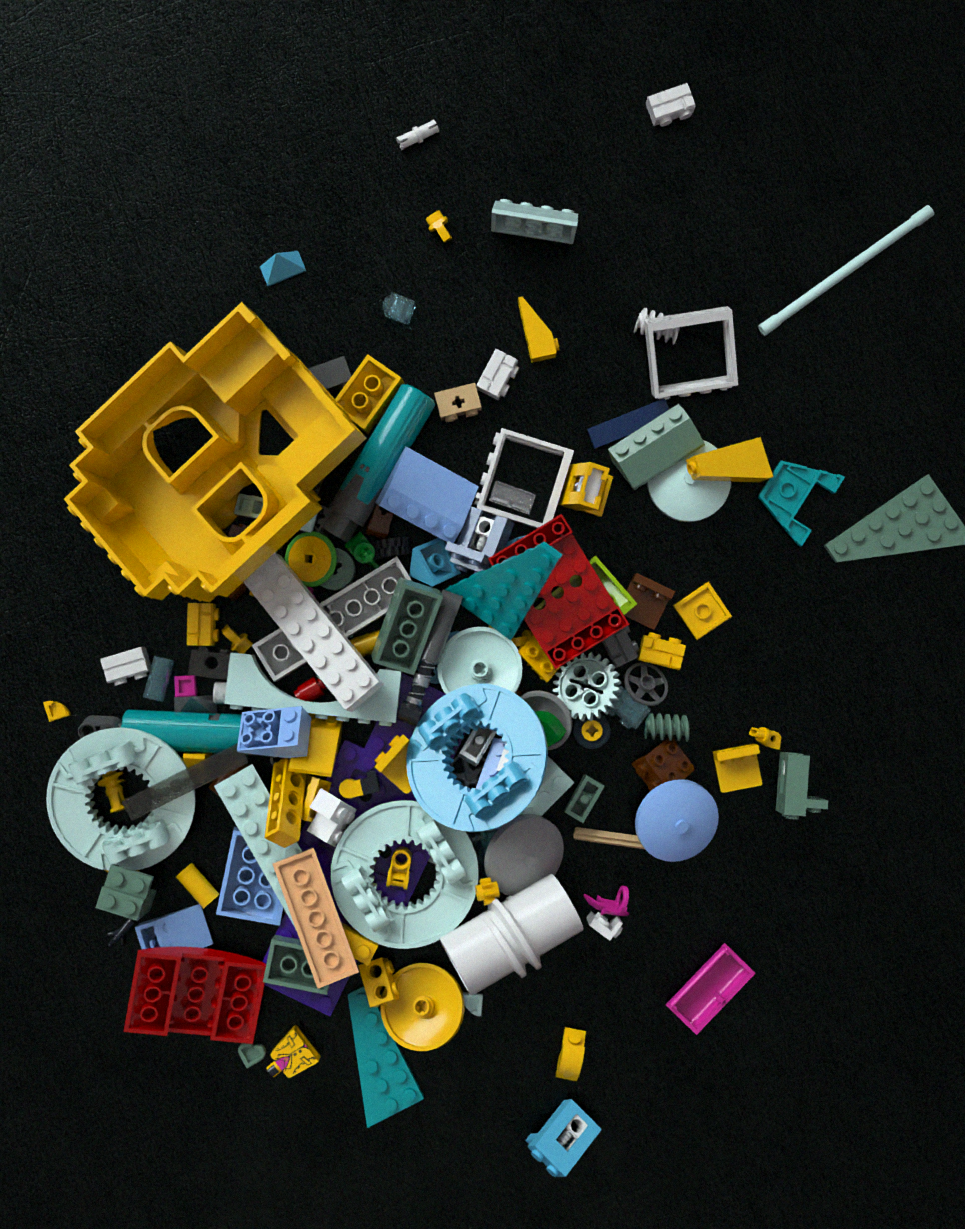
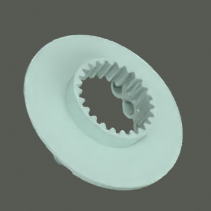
[46,727,196,871]
[331,800,479,949]

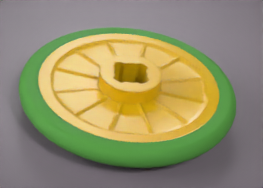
[285,531,337,587]

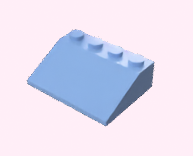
[375,446,479,543]
[216,827,283,926]

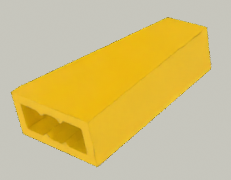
[686,437,773,482]

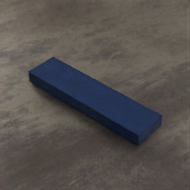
[587,399,669,449]

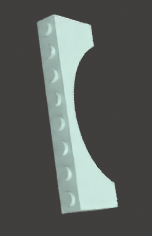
[224,653,402,726]

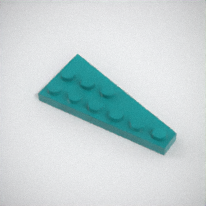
[348,985,424,1128]

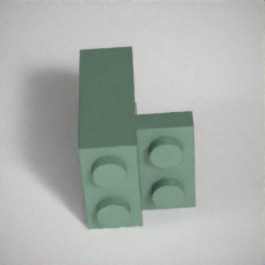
[776,752,828,820]
[95,864,157,921]

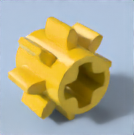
[475,877,500,905]

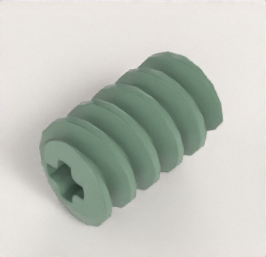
[644,713,690,742]

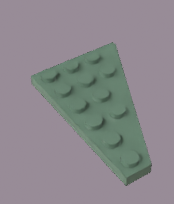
[824,474,965,563]

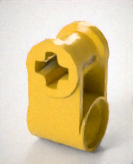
[386,846,412,890]

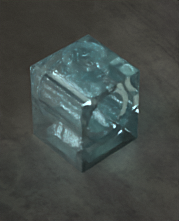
[382,292,416,325]

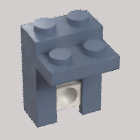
[445,507,515,574]

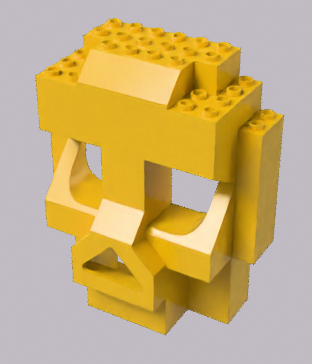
[64,302,366,603]

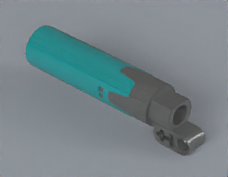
[300,384,435,543]

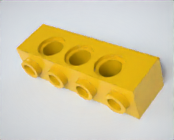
[264,758,306,848]

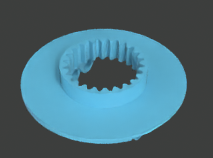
[406,683,548,832]

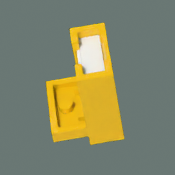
[558,462,613,517]

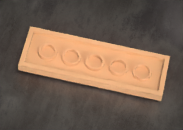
[272,848,359,989]

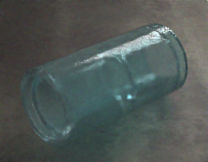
[143,656,175,702]

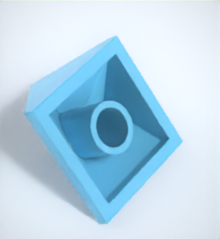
[409,538,461,587]

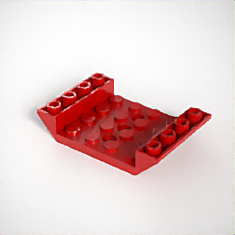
[488,514,629,670]

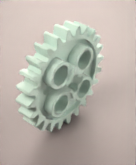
[553,652,621,721]

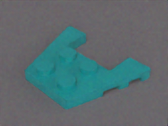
[758,461,845,547]

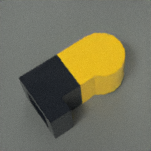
[339,769,381,798]

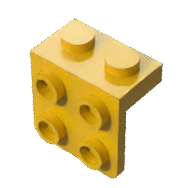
[374,735,412,794]

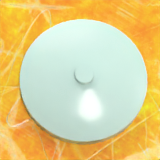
[647,440,731,522]
[437,627,523,694]

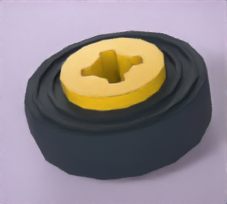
[572,715,611,749]

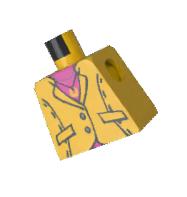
[267,1025,321,1078]

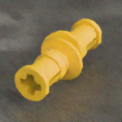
[98,770,129,813]

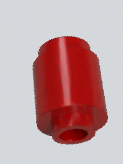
[294,676,327,702]

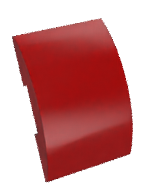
[124,946,266,1044]

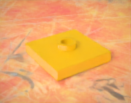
[673,582,732,640]

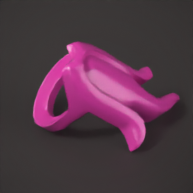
[584,886,629,916]

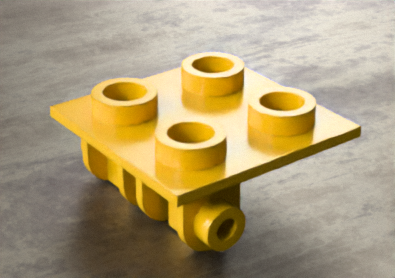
[518,635,560,682]

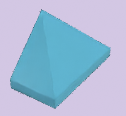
[260,251,306,287]

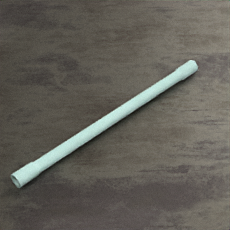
[758,205,934,336]

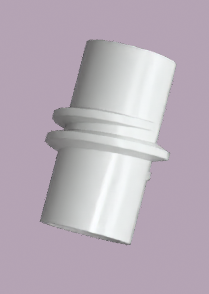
[439,874,583,996]

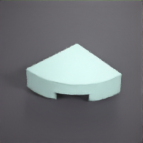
[462,992,483,1016]

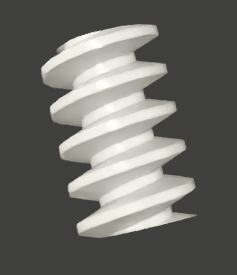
[634,308,680,345]

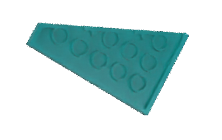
[446,542,563,640]

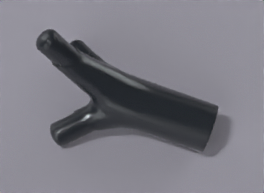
[107,918,135,947]

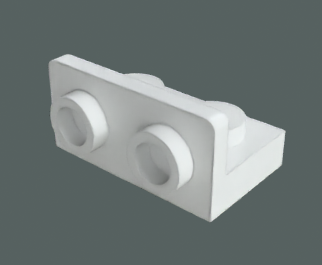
[586,911,623,941]

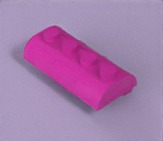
[666,943,756,1035]

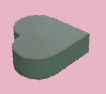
[238,1043,266,1068]

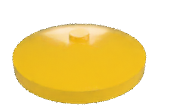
[381,963,465,1051]

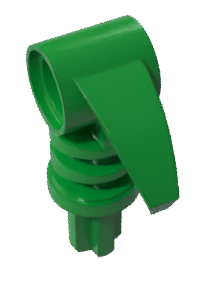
[344,531,381,570]

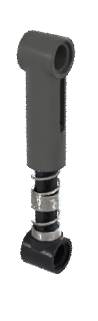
[396,589,463,727]

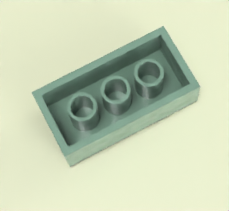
[371,577,443,675]

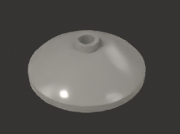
[520,691,572,750]

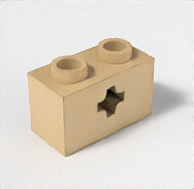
[434,383,481,422]

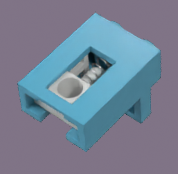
[525,1099,602,1177]

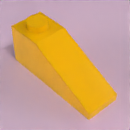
[518,297,559,363]

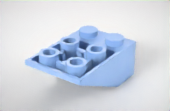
[237,706,311,758]
[135,904,214,949]

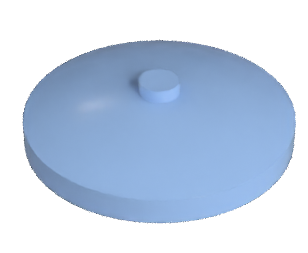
[635,780,719,862]

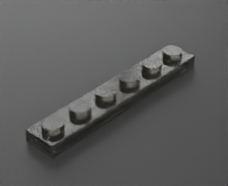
[122,743,249,821]

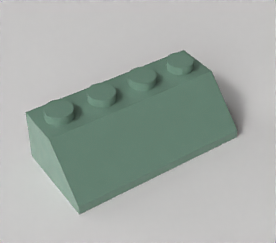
[608,404,705,490]

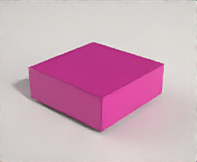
[174,675,198,697]

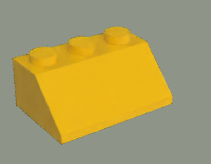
[335,354,405,434]

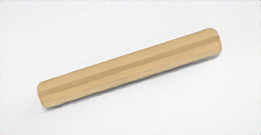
[573,827,645,849]

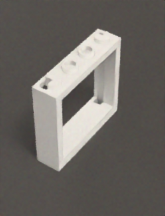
[644,306,738,400]
[474,428,574,529]

